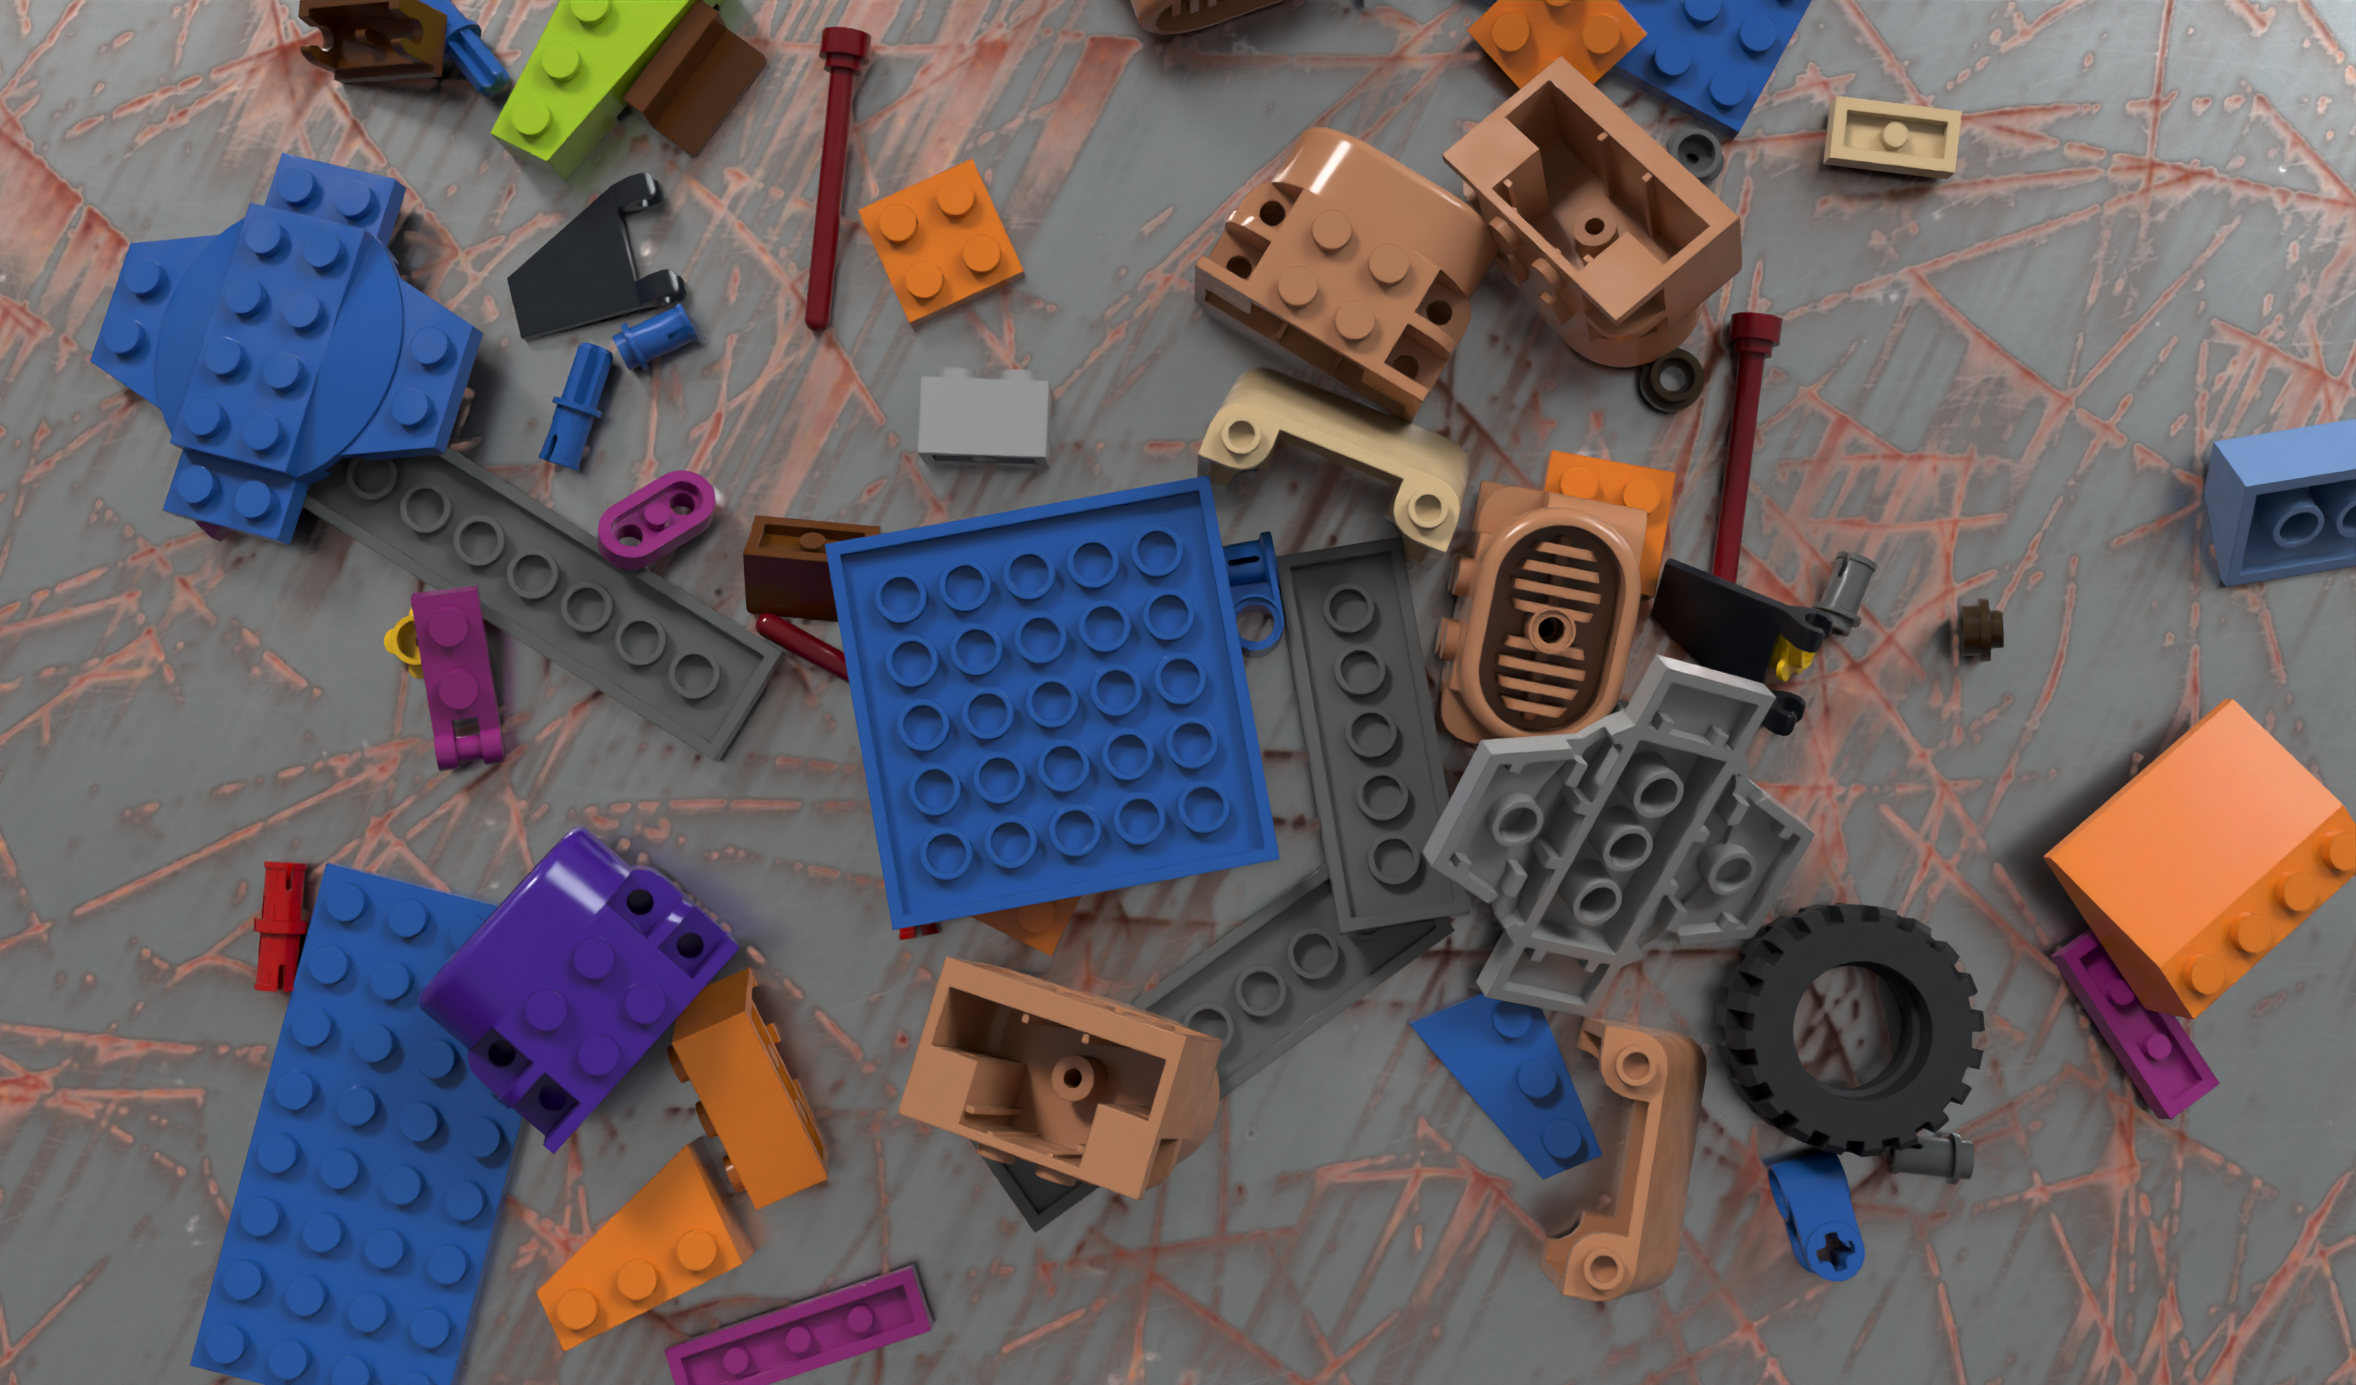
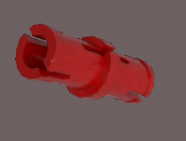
[253,861,308,992]

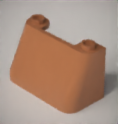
[1540,1016,1707,1301]

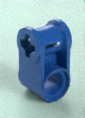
[1222,531,1284,658]
[1767,1151,1865,1282]

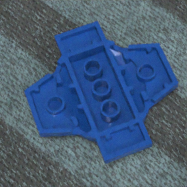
[90,153,483,546]

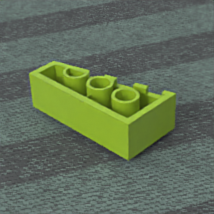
[490,0,725,182]

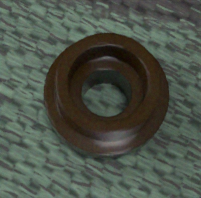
[1640,348,1704,412]
[1961,598,2004,662]

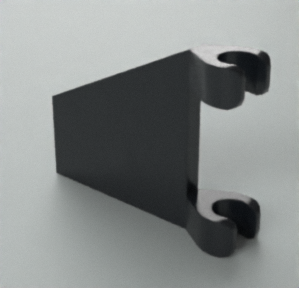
[507,172,687,341]
[1650,558,1834,736]

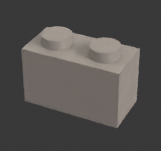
[917,367,1052,467]

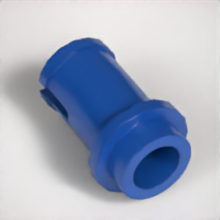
[612,303,699,371]

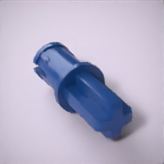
[419,0,509,98]
[539,343,613,471]

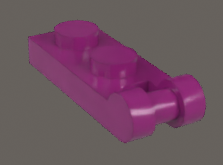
[411,585,505,771]

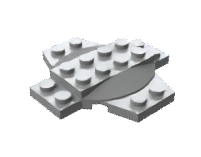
[1423,654,1815,1018]

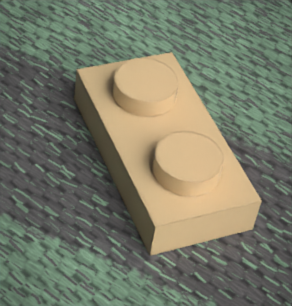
[1823,96,1962,179]

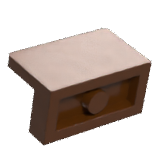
[622,0,767,158]
[743,515,881,622]

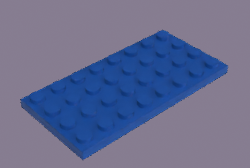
[190,863,527,1385]

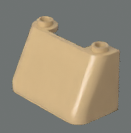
[1197,367,1470,570]

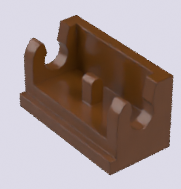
[298,0,447,83]

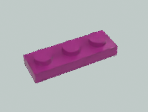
[2050,928,2220,1120]

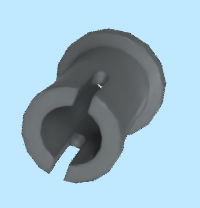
[1811,551,1877,637]
[1887,1132,1974,1185]

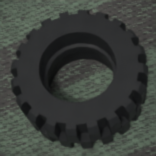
[1716,903,1985,1157]

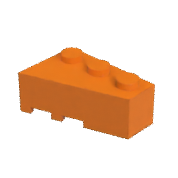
[667,967,829,1210]
[536,1136,756,1352]

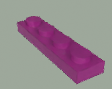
[664,1264,934,1385]

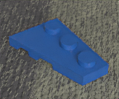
[1408,992,1602,1180]

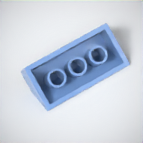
[2204,419,2356,587]

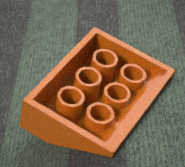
[2043,699,2356,1020]

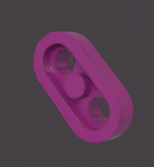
[597,470,716,570]

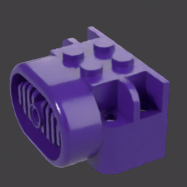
[417,826,740,1154]

